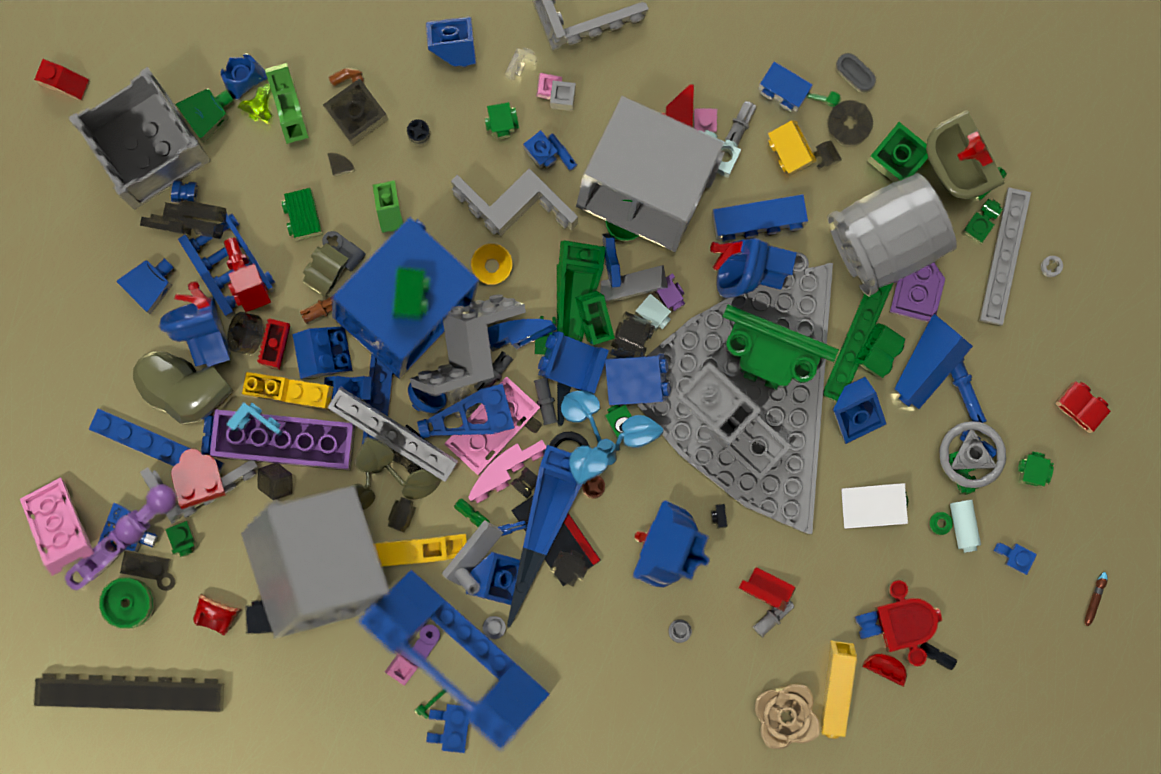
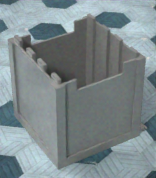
[69,67,211,210]

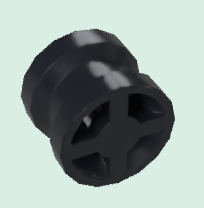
[407,119,430,145]

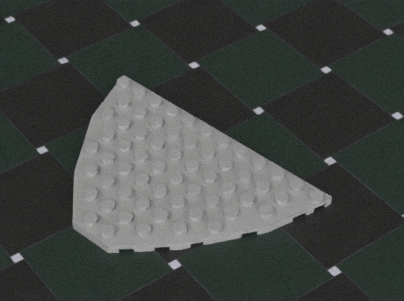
[638,263,833,535]

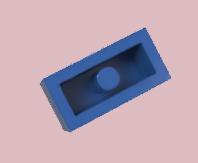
[758,62,813,112]

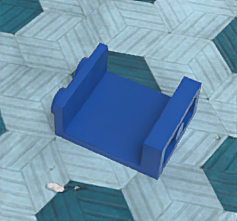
[538,332,609,394]
[605,354,670,405]

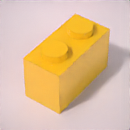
[768,120,817,174]

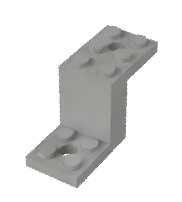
[451,169,578,236]
[410,295,526,396]
[677,363,791,481]

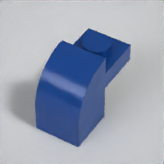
[324,376,373,402]

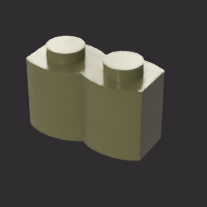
[303,243,349,297]

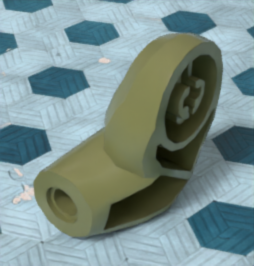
[133,351,233,425]

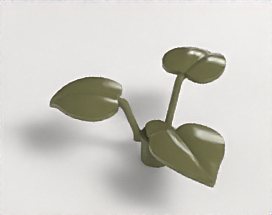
[350,437,441,511]

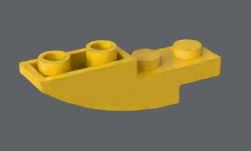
[242,372,334,409]
[373,534,467,566]

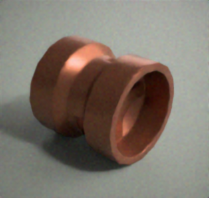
[582,476,605,499]

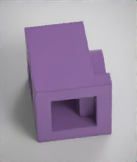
[655,273,685,311]

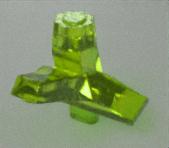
[237,84,273,122]

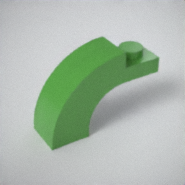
[265,63,309,144]

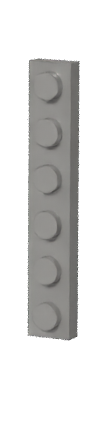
[979,188,1031,326]
[328,387,458,482]

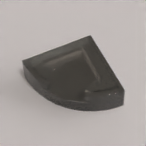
[328,153,355,177]

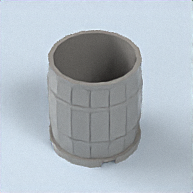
[827,173,957,297]

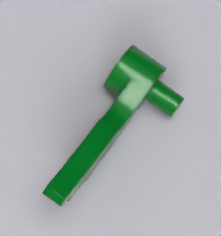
[414,689,447,719]

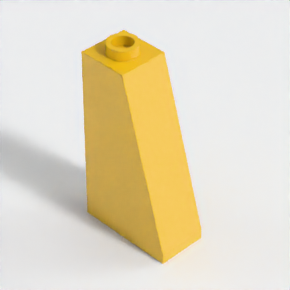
[821,641,857,739]

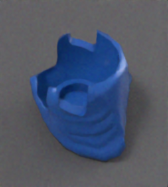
[221,53,267,100]

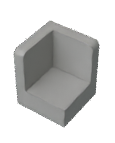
[550,81,576,111]

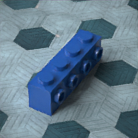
[712,194,808,242]

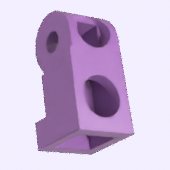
[401,625,440,667]

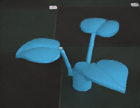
[561,391,664,485]

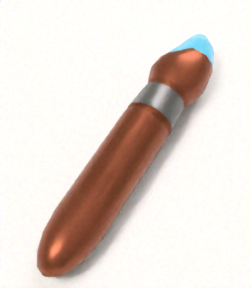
[1085,572,1108,626]

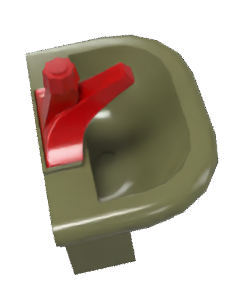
[926,110,1005,199]

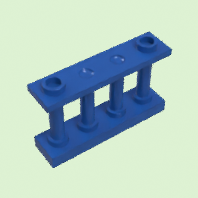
[178,210,275,319]

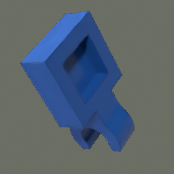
[993,543,1037,575]

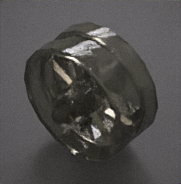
[227,312,263,355]

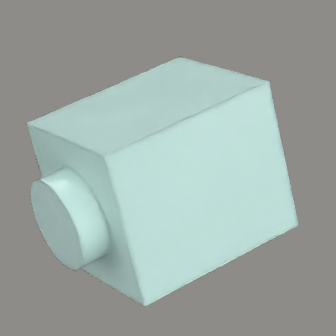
[635,294,671,331]

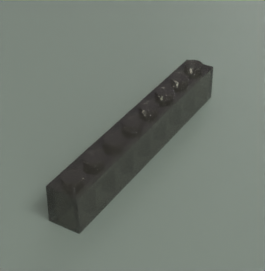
[34,673,224,712]

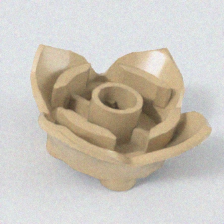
[755,685,820,749]

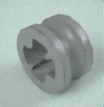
[1041,256,1063,277]

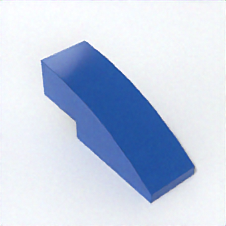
[487,319,557,351]

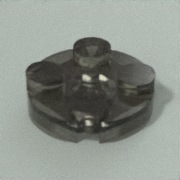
[827,100,873,147]

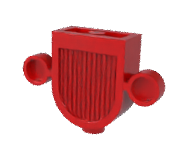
[875,580,942,666]

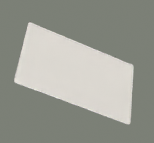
[841,483,908,529]

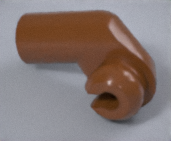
[329,68,364,86]

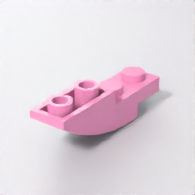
[469,440,546,504]

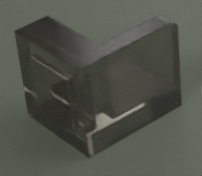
[257,463,293,500]

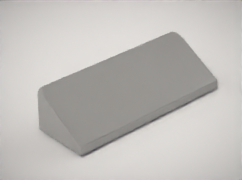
[600,265,668,303]

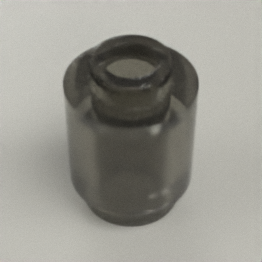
[387,497,416,533]

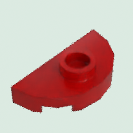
[862,654,907,687]

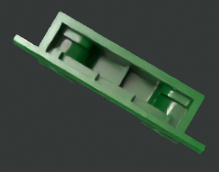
[723,304,839,391]

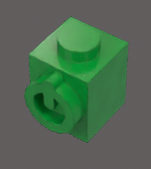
[485,102,519,139]
[1018,451,1054,488]

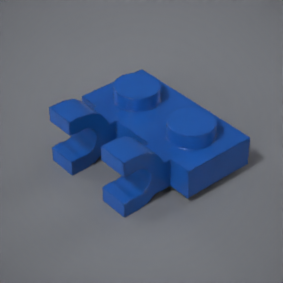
[426,704,469,753]

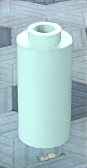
[950,500,981,553]

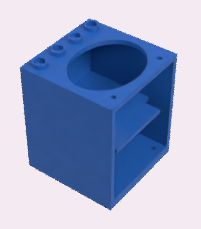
[332,217,479,379]

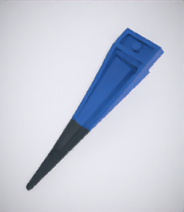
[507,445,582,628]

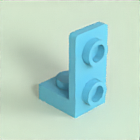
[226,403,283,436]

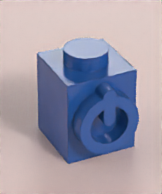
[523,130,558,169]

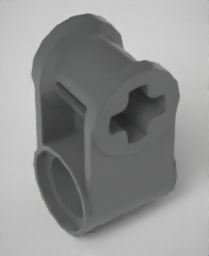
[322,231,366,272]

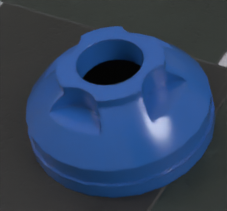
[408,382,447,413]

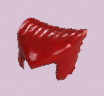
[193,594,241,636]

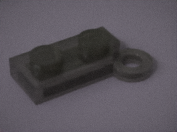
[120,550,176,591]

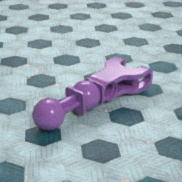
[65,485,176,590]

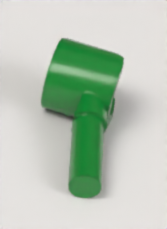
[808,91,841,108]

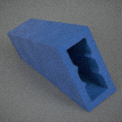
[894,314,973,409]

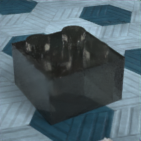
[323,78,388,146]

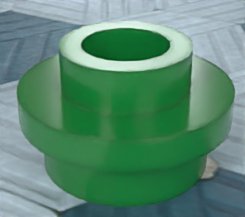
[929,512,953,535]

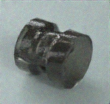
[511,467,537,499]

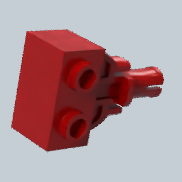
[224,238,272,312]

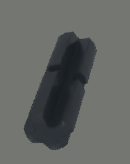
[919,642,957,670]

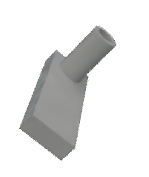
[442,520,503,595]

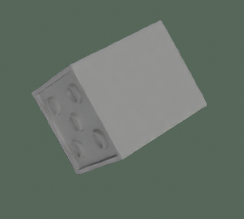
[576,96,725,252]
[241,486,389,639]

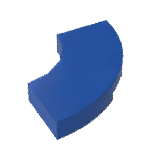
[602,233,621,287]

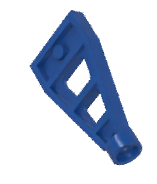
[417,383,515,439]

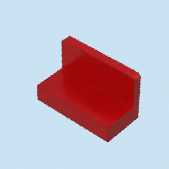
[739,567,796,612]

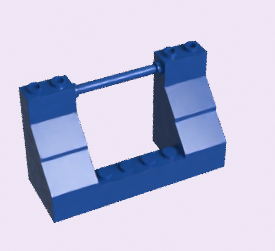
[358,570,550,750]

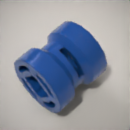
[171,180,198,205]
[855,611,883,639]

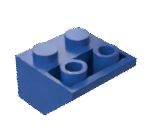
[292,326,353,379]

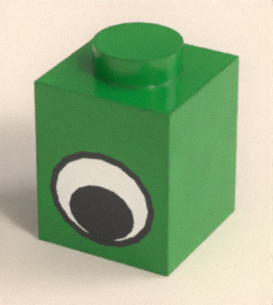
[605,405,632,439]

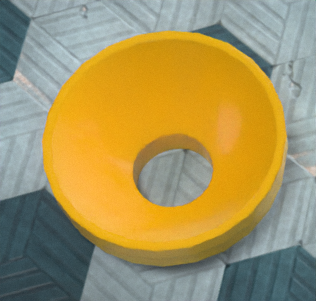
[471,243,512,285]

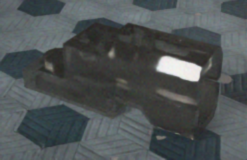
[140,200,227,239]

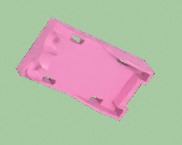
[445,376,540,476]
[20,478,94,576]

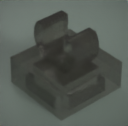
[813,140,842,168]

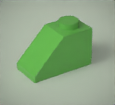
[373,180,403,233]

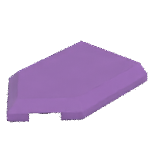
[890,262,945,322]

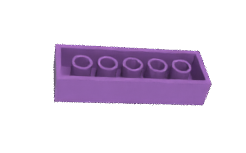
[210,410,355,471]

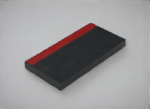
[511,496,601,587]

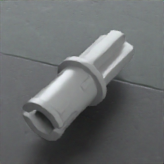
[725,101,756,145]
[753,600,794,638]

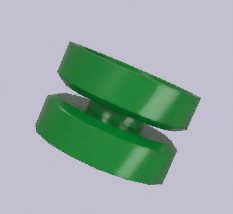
[99,578,155,628]

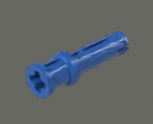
[951,358,987,423]

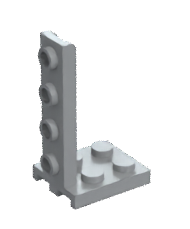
[533,0,648,50]
[140,460,258,524]

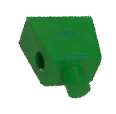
[175,88,234,143]

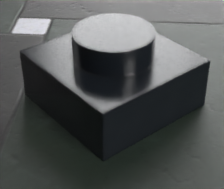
[711,504,727,529]

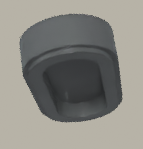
[836,53,876,93]

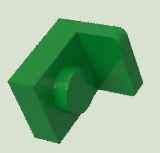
[165,521,198,557]

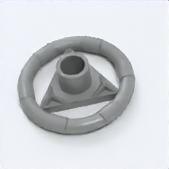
[940,421,1006,488]

